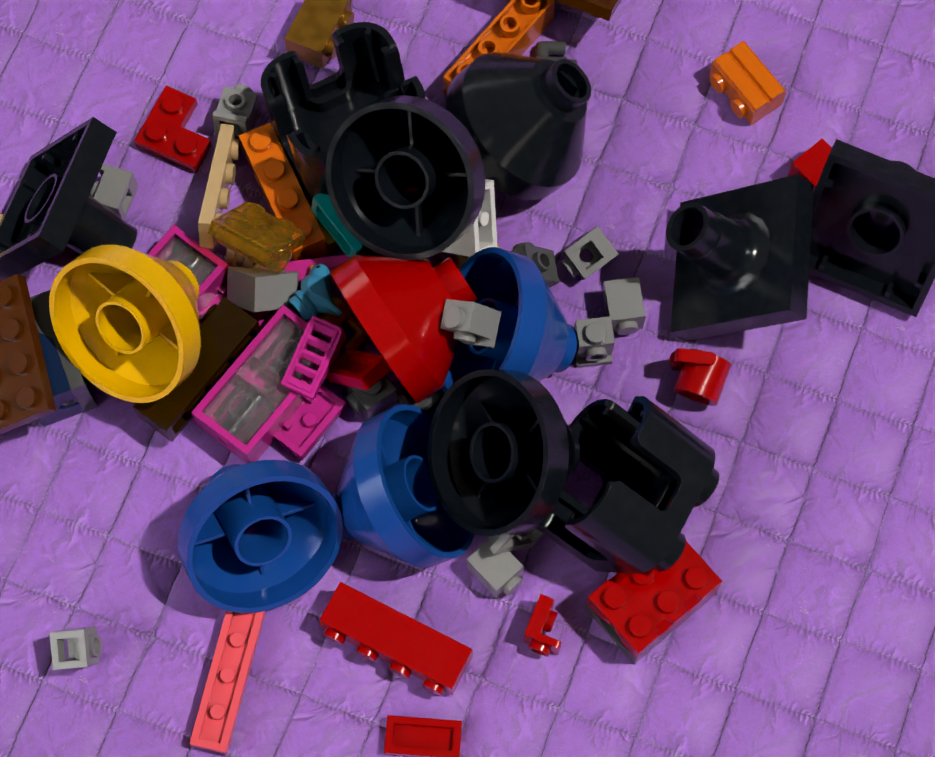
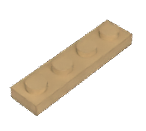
[198,124,241,248]

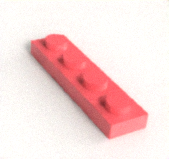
[189,610,266,755]

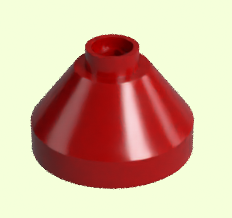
[330,255,478,404]

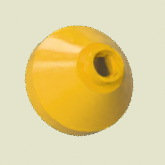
[49,245,201,403]

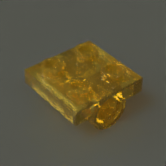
[208,202,306,274]

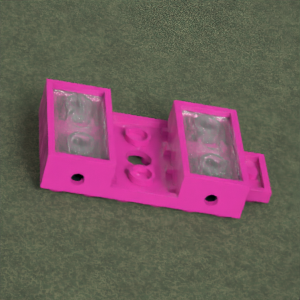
[148,225,347,463]

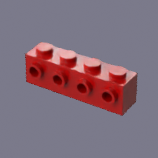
[319,582,473,696]

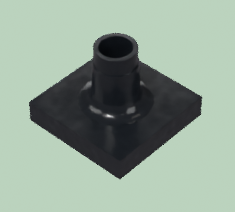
[0,117,137,281]
[809,139,935,317]
[666,174,814,341]

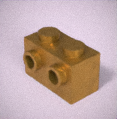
[284,0,355,69]

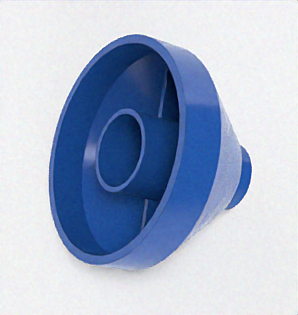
[441,247,578,394]
[331,404,475,568]
[178,460,343,613]

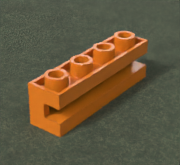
[443,0,555,96]

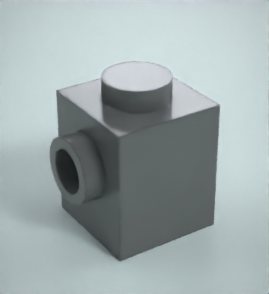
[346,375,398,419]

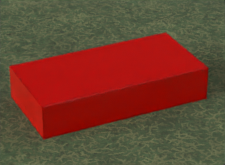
[327,349,391,391]
[384,715,462,757]

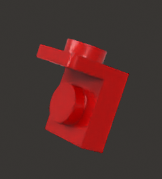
[523,594,562,657]

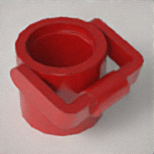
[668,348,731,406]

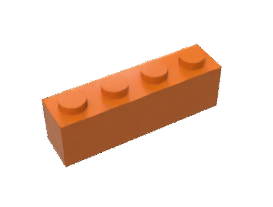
[239,122,328,261]

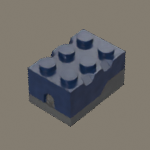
[30,290,98,427]

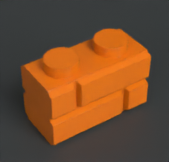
[709,41,786,125]

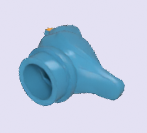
[288,264,344,322]

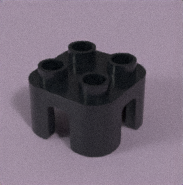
[261,22,426,199]
[535,396,719,574]

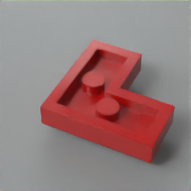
[134,85,212,173]

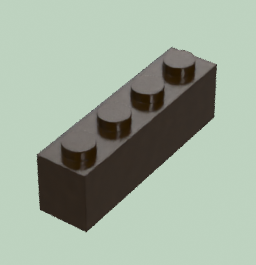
[133,297,261,442]

